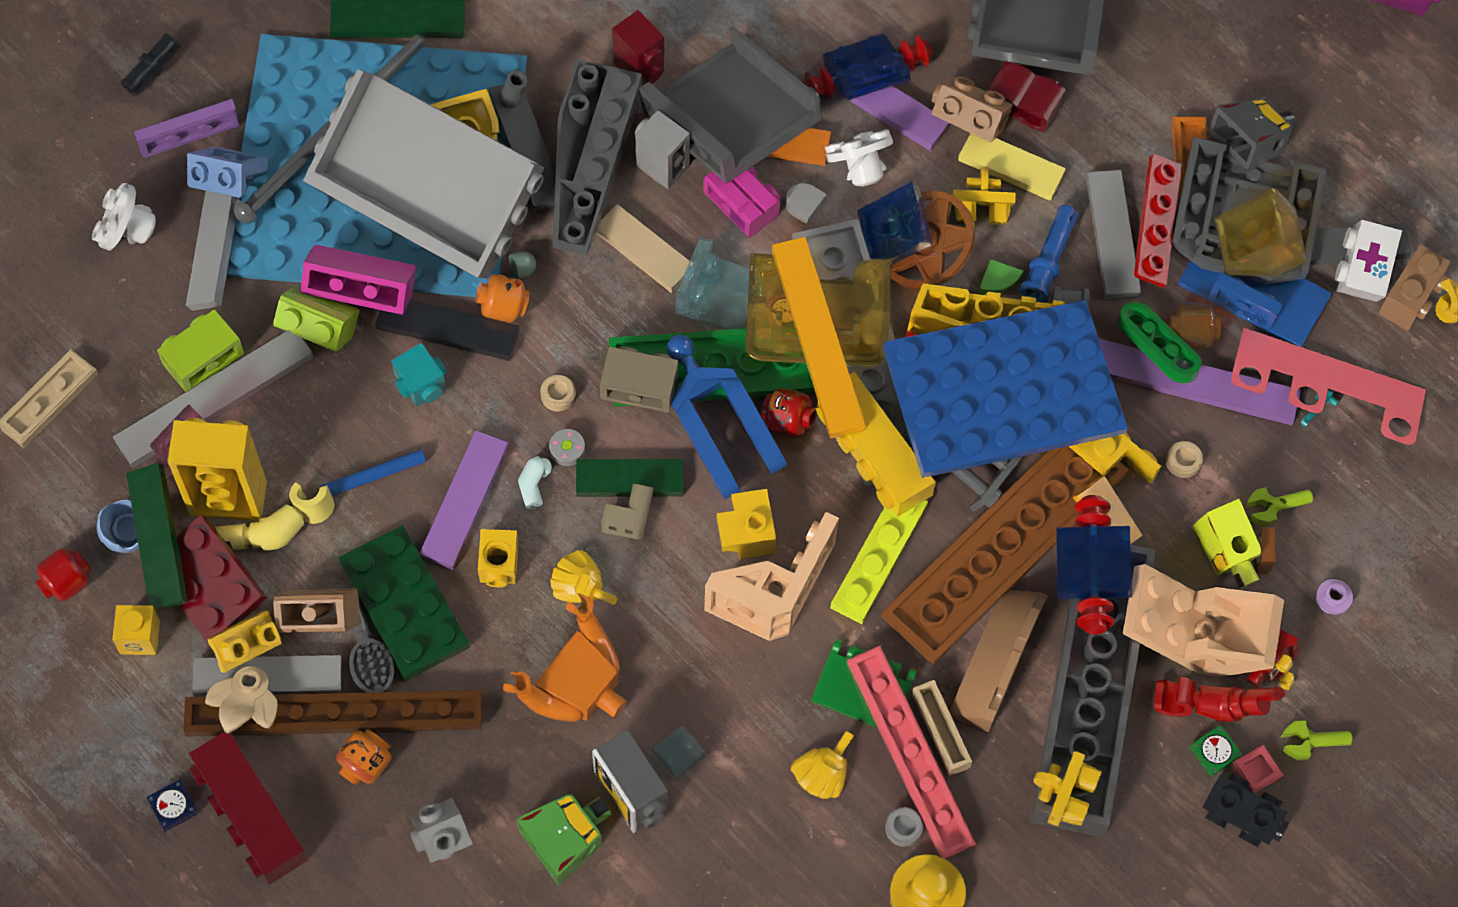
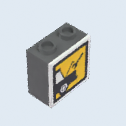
[592,729,668,833]

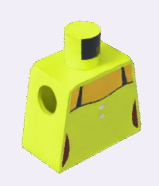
[1191,499,1261,589]

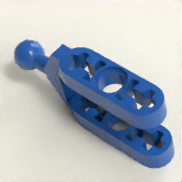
[666,335,787,500]

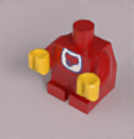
[1246,629,1300,690]

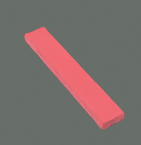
[847,646,976,860]

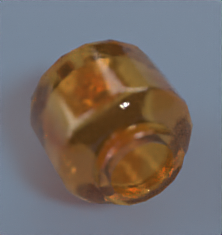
[1169,303,1221,348]

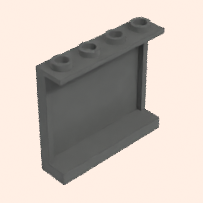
[967,0,1104,76]
[638,26,821,184]

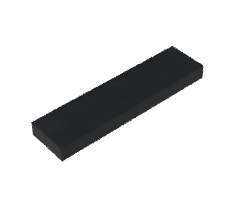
[375,300,520,361]

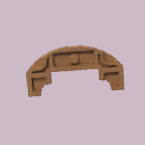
[949,590,1048,733]

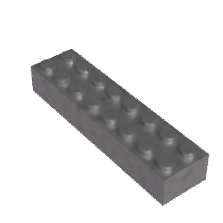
[1030,535,1156,838]

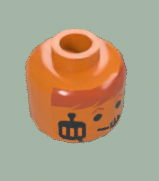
[336,728,392,786]

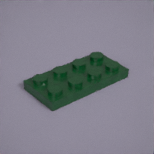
[338,525,470,681]

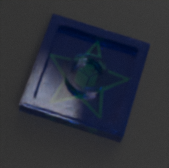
[857,181,932,273]

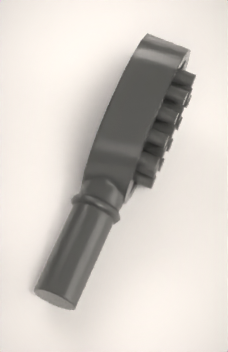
[349,602,395,693]

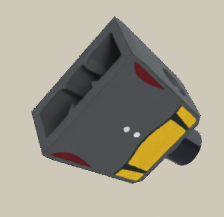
[1209,99,1296,171]

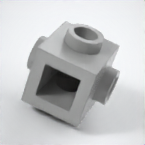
[409,798,473,863]

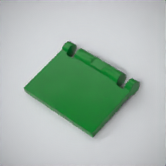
[810,639,918,728]

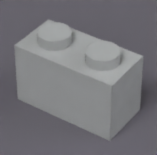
[635,110,690,189]

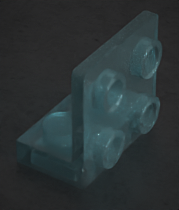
[676,236,764,330]

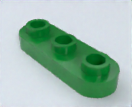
[1118,302,1202,383]

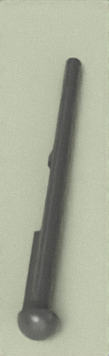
[234,34,425,223]

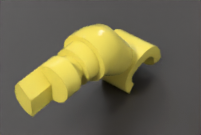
[215,482,335,551]

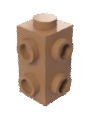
[931,76,1013,142]

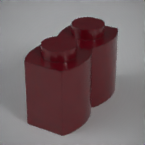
[988,61,1066,132]

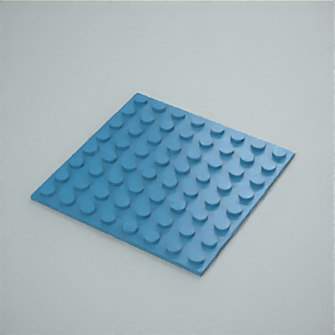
[226,34,527,297]

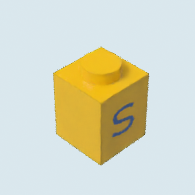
[113,605,160,655]

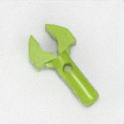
[1245,487,1313,527]
[1281,720,1353,761]

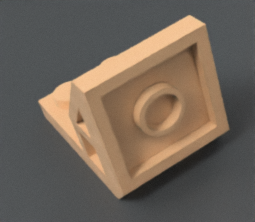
[704,512,839,641]
[1123,564,1284,677]

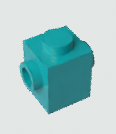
[391,343,447,407]

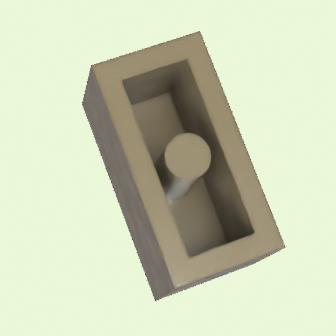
[600,346,678,413]

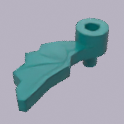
[1300,389,1339,428]

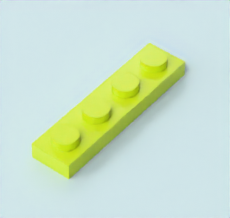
[830,500,928,624]

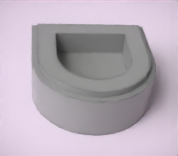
[785,183,827,225]

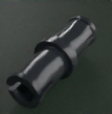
[120,33,181,96]

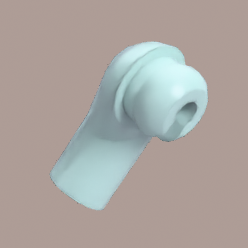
[518,456,552,509]

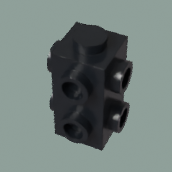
[1202,772,1289,848]

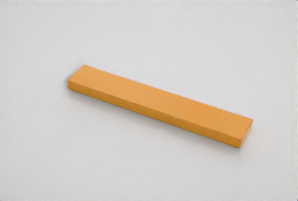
[771,237,865,439]

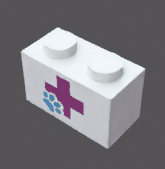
[1335,220,1402,302]

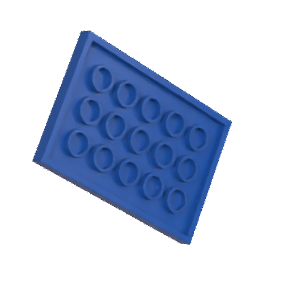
[882,300,1128,478]

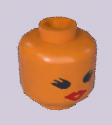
[475,274,529,323]

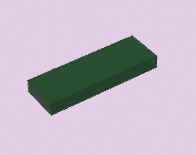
[576,459,683,497]

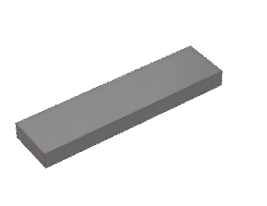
[1086,170,1141,300]
[185,191,240,311]
[192,655,342,697]

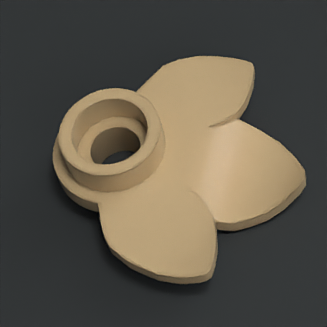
[205,666,278,733]

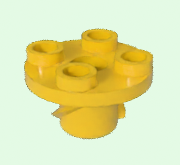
[890,855,966,907]

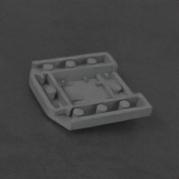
[1172,137,1327,285]

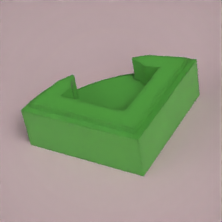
[978,260,1023,295]

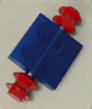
[801,34,932,101]
[1056,495,1132,634]

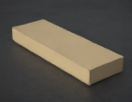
[596,204,695,293]
[0,349,98,448]

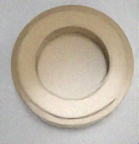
[540,375,576,412]
[1166,441,1203,478]

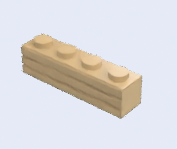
[912,680,972,777]

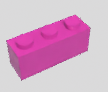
[301,244,416,315]

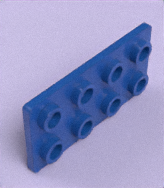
[1178,261,1331,347]

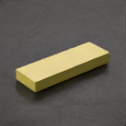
[958,133,1066,201]

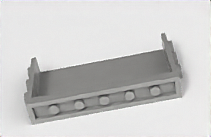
[303,69,545,278]

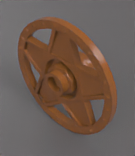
[877,191,975,290]

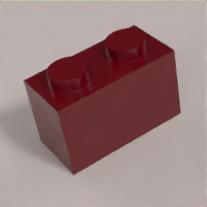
[612,10,664,85]

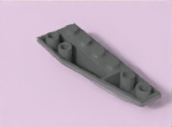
[553,59,643,256]

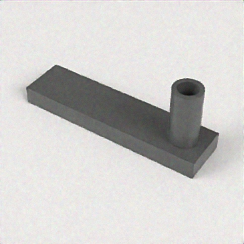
[487,70,556,212]

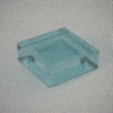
[653,725,705,779]

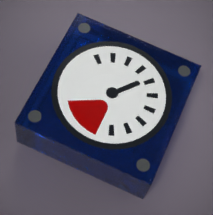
[146,779,198,832]

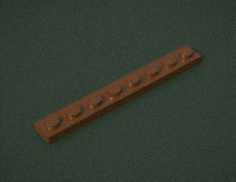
[184,690,482,737]

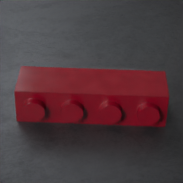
[188,731,308,885]

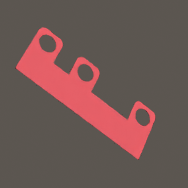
[1231,328,1426,445]

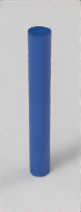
[320,449,426,496]

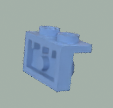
[187,146,268,197]

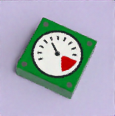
[1189,725,1243,777]

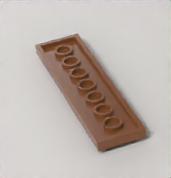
[881,446,1129,665]

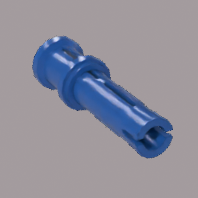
[1019,205,1079,303]

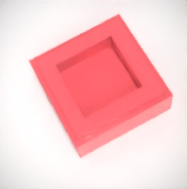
[1231,745,1284,794]

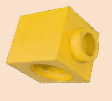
[478,529,519,588]

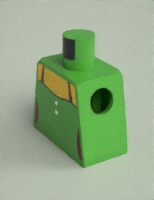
[516,794,612,886]

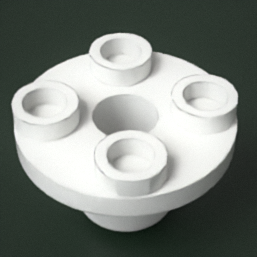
[825,129,893,186]
[92,183,156,251]

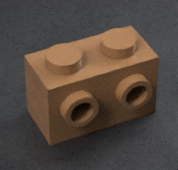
[1378,244,1451,331]

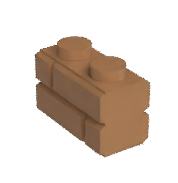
[273,588,360,633]

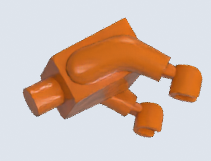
[503,593,627,722]

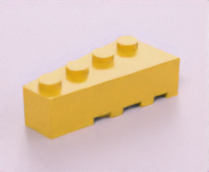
[907,284,1066,335]

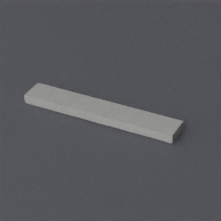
[113,330,314,468]

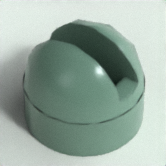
[509,251,536,280]

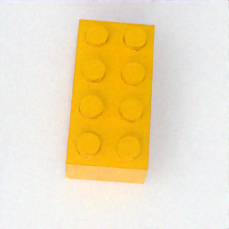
[168,418,267,521]

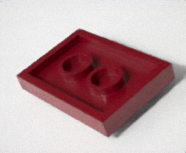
[177,515,267,644]

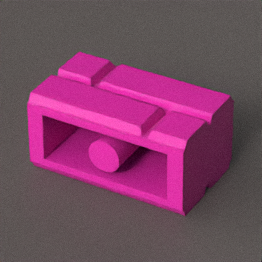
[704,166,780,238]

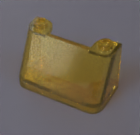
[746,253,891,366]

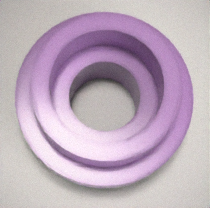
[1316,579,1353,615]

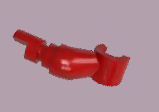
[1154,676,1286,722]

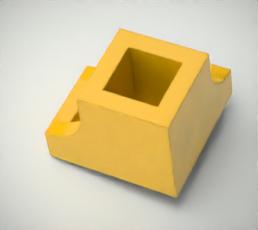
[716,489,776,559]

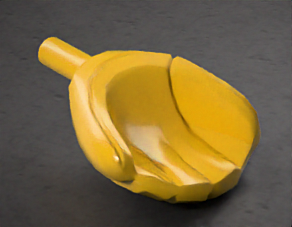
[551,550,617,605]
[790,731,854,799]

